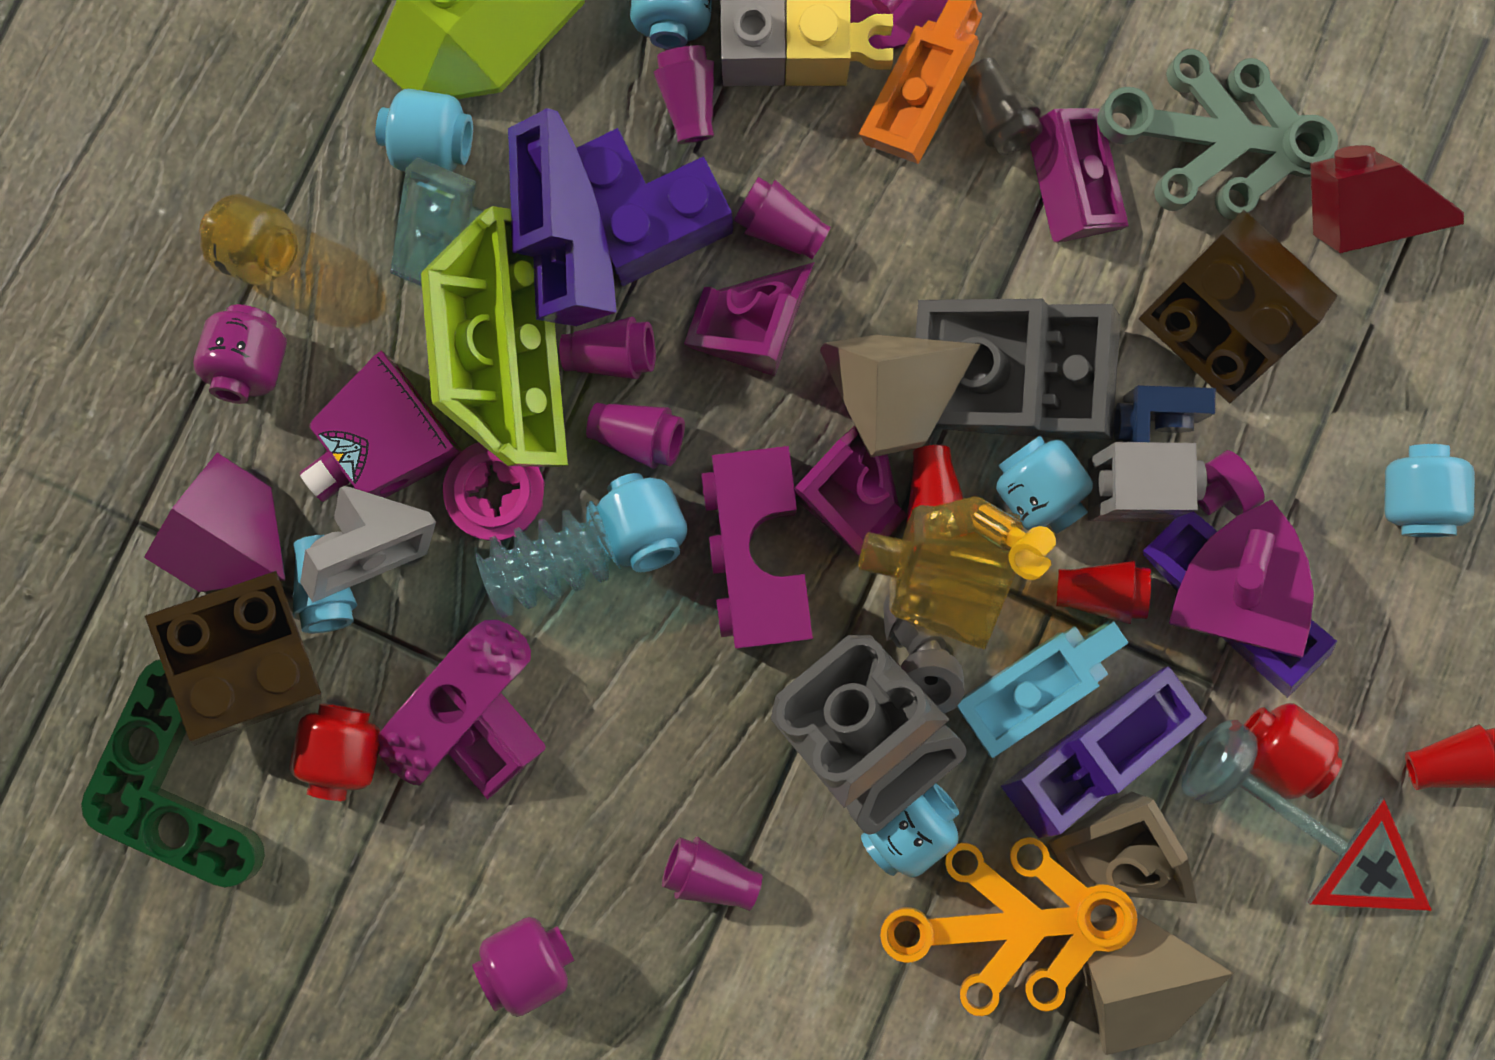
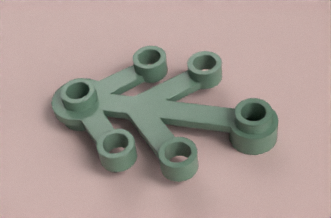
[1097,49,1338,220]

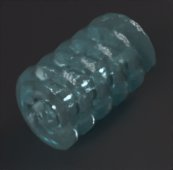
[476,501,621,618]

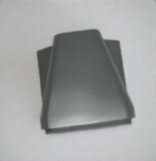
[771,635,967,835]

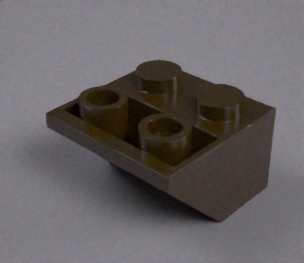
[1138,210,1338,404]
[145,571,321,746]

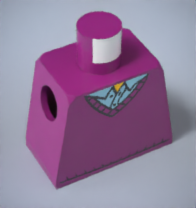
[299,350,462,502]

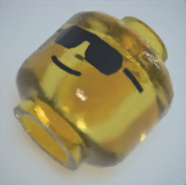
[199,194,298,286]

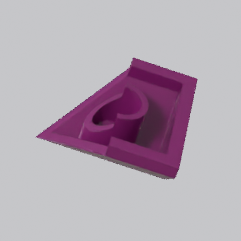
[684,262,815,377]
[794,425,907,562]
[144,452,286,592]

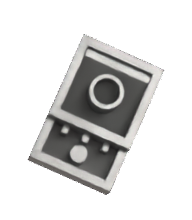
[915,298,1120,440]

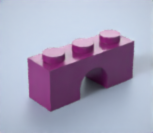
[701,446,813,649]

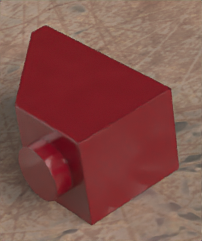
[1310,145,1464,253]

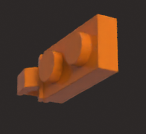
[859,0,982,164]

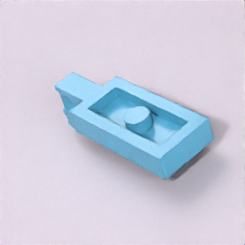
[956,621,1129,758]

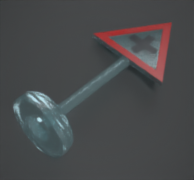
[1182,720,1432,911]

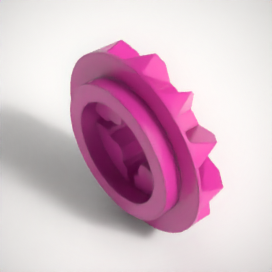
[443,442,545,541]

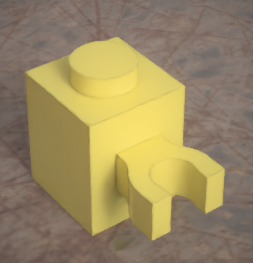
[785,0,893,86]

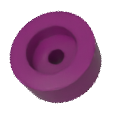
[1197,450,1265,516]

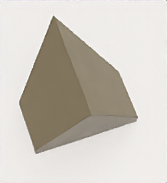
[819,335,981,457]
[1048,791,1197,903]
[1082,913,1234,1055]

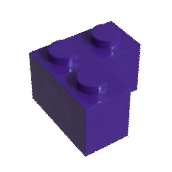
[577,128,733,286]

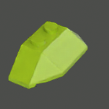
[372,0,585,99]
[421,206,568,467]

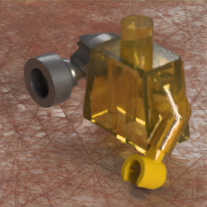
[859,496,1056,713]

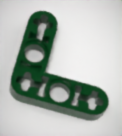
[81,659,265,888]

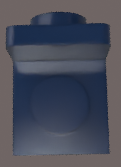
[1113,385,1216,442]

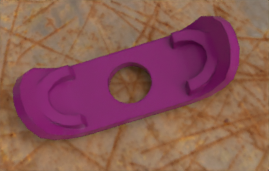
[378,620,531,786]

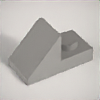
[300,486,436,603]

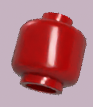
[289,703,381,801]
[1239,703,1342,800]

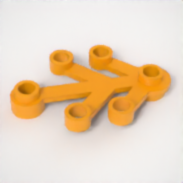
[880,837,1138,1016]

